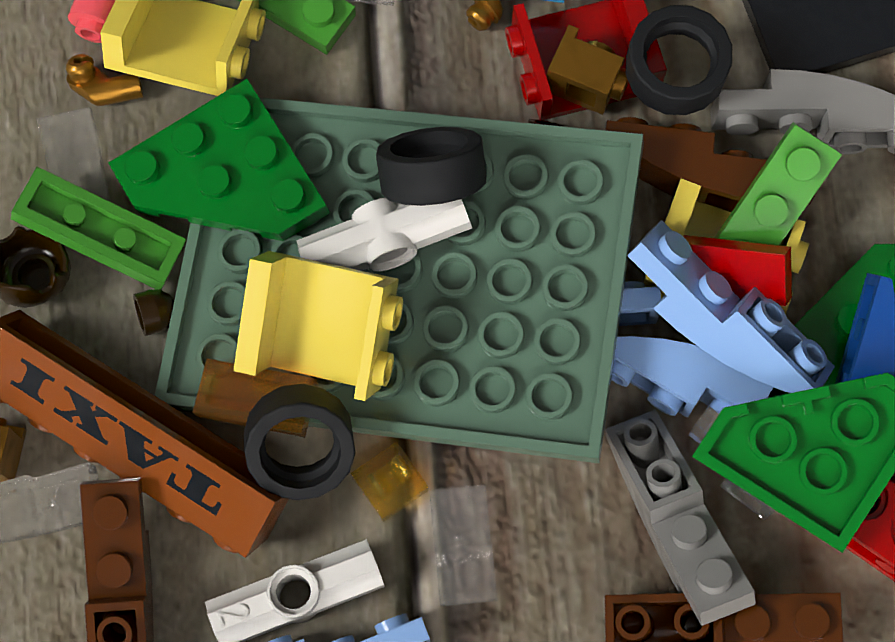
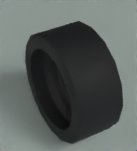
[626,5,732,115]
[376,127,486,206]
[244,384,356,501]

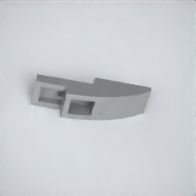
[710,69,895,155]
[605,409,756,626]

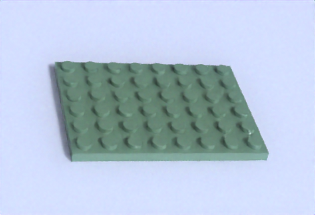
[155,98,644,464]

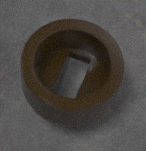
[133,289,174,336]

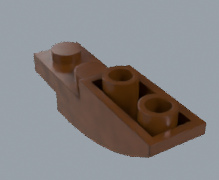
[605,117,821,212]
[80,478,154,642]
[605,592,843,642]

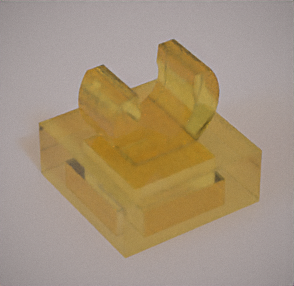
[351,442,429,522]

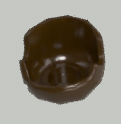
[0,226,71,308]

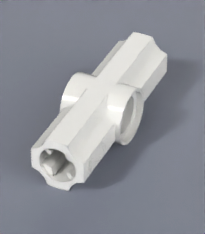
[296,198,472,271]
[204,539,385,642]

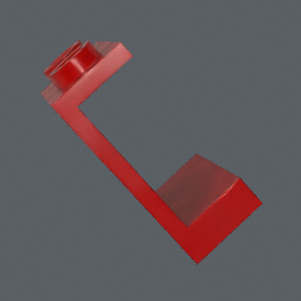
[505,0,667,120]

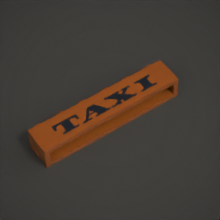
[0,310,289,558]

